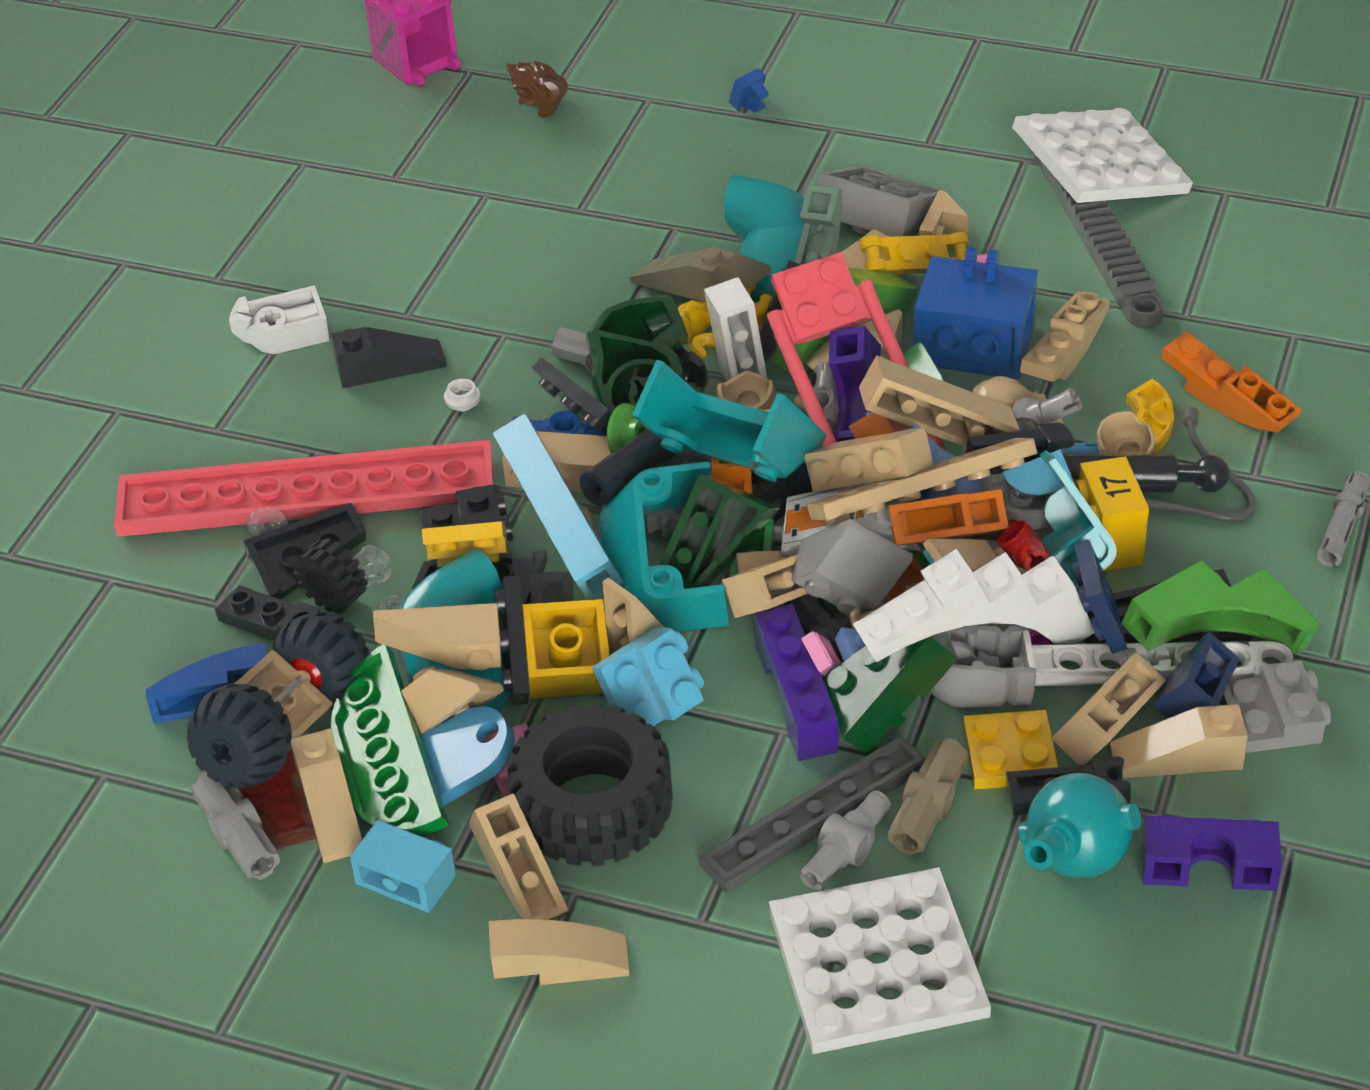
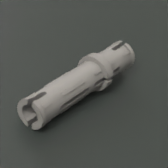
[1316,471,1370,567]

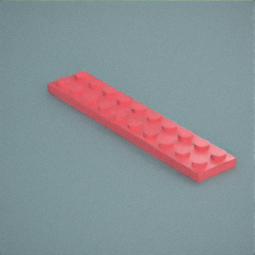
[114,440,494,537]

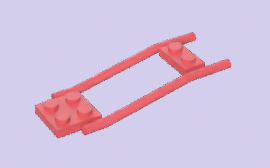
[767,252,947,450]

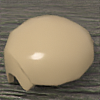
[1096,411,1156,455]

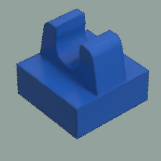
[729,68,769,113]

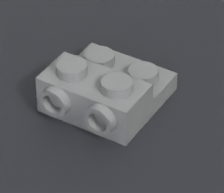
[1220,660,1331,753]

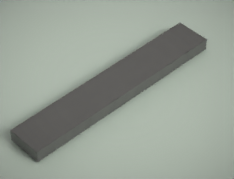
[699,736,926,892]

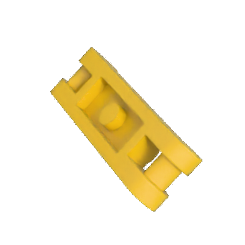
[859,232,969,274]

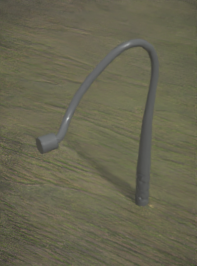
[1145,407,1256,521]

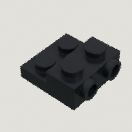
[420,484,513,561]

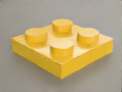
[963,710,1058,789]

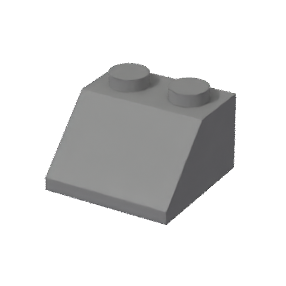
[791,519,913,615]

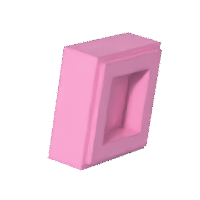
[801,631,841,675]

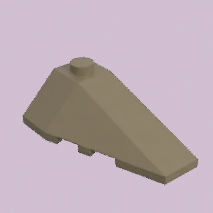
[629,247,772,303]

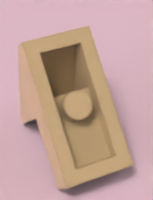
[919,190,969,237]

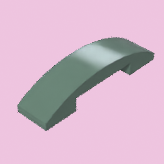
[795,184,842,265]

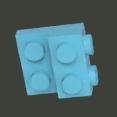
[592,626,704,726]

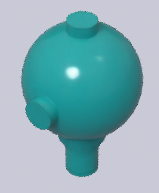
[1019,773,1141,879]

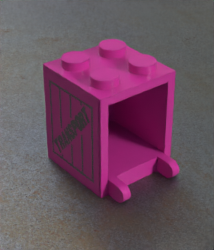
[365,0,461,87]

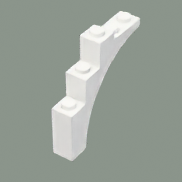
[853,549,1095,662]

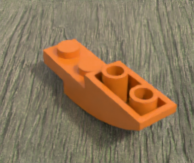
[1160,331,1303,433]

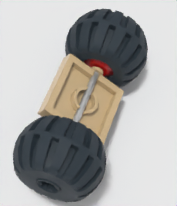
[187,612,369,788]

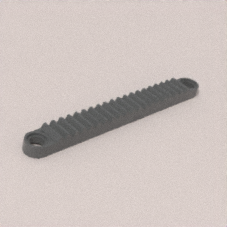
[1028,146,1163,328]

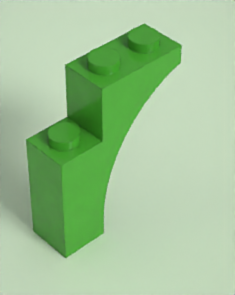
[771,268,918,374]
[1121,560,1320,654]

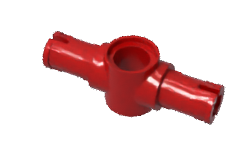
[997,519,1050,571]

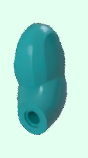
[398,548,510,713]

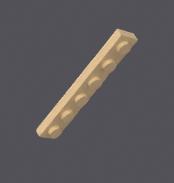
[807,438,1037,525]

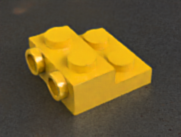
[422,521,508,567]

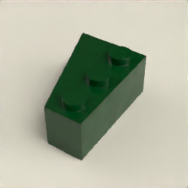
[659,475,780,589]
[822,631,958,755]

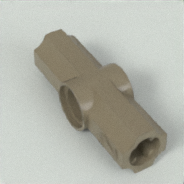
[888,737,968,856]

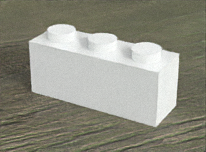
[704,277,767,381]

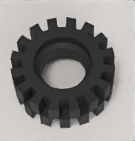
[293,539,368,614]

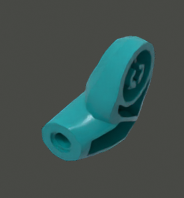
[724,174,805,303]

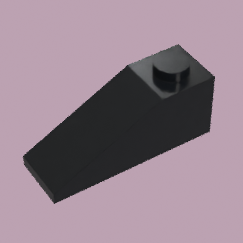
[331,327,447,389]

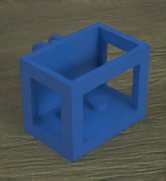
[913,247,1038,380]

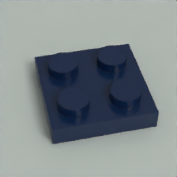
[1071,539,1128,654]

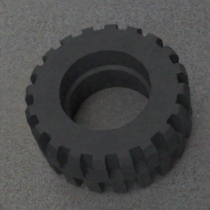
[507,704,673,866]

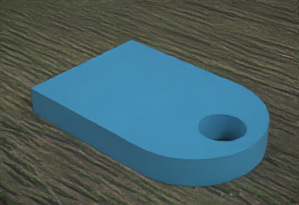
[421,706,515,806]

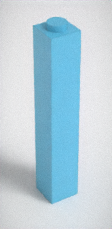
[493,414,624,600]

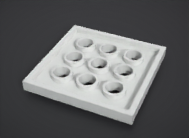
[1012,108,1193,203]
[769,867,991,1054]

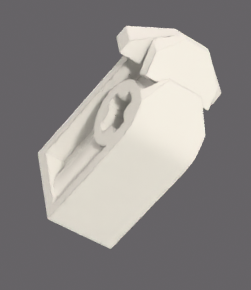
[229,285,330,354]

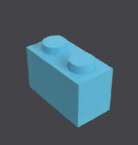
[350,820,456,913]

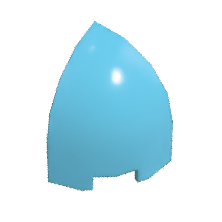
[1002,449,1075,497]

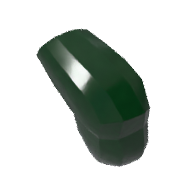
[586,294,689,412]

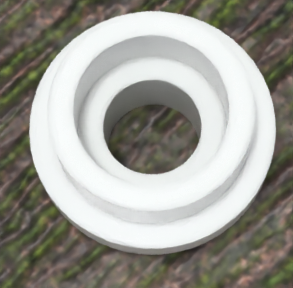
[444,378,481,411]

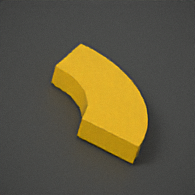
[1125,378,1174,455]

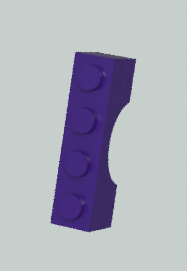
[829,326,881,442]
[754,604,838,761]

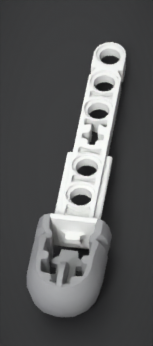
[930,626,1293,708]

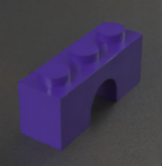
[1142,815,1282,891]

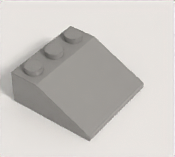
[817,165,949,237]

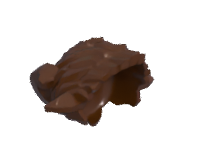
[507,61,568,117]

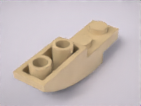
[1020,291,1110,382]

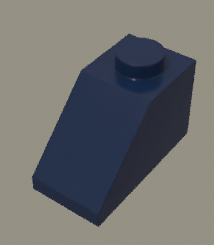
[1153,632,1239,718]

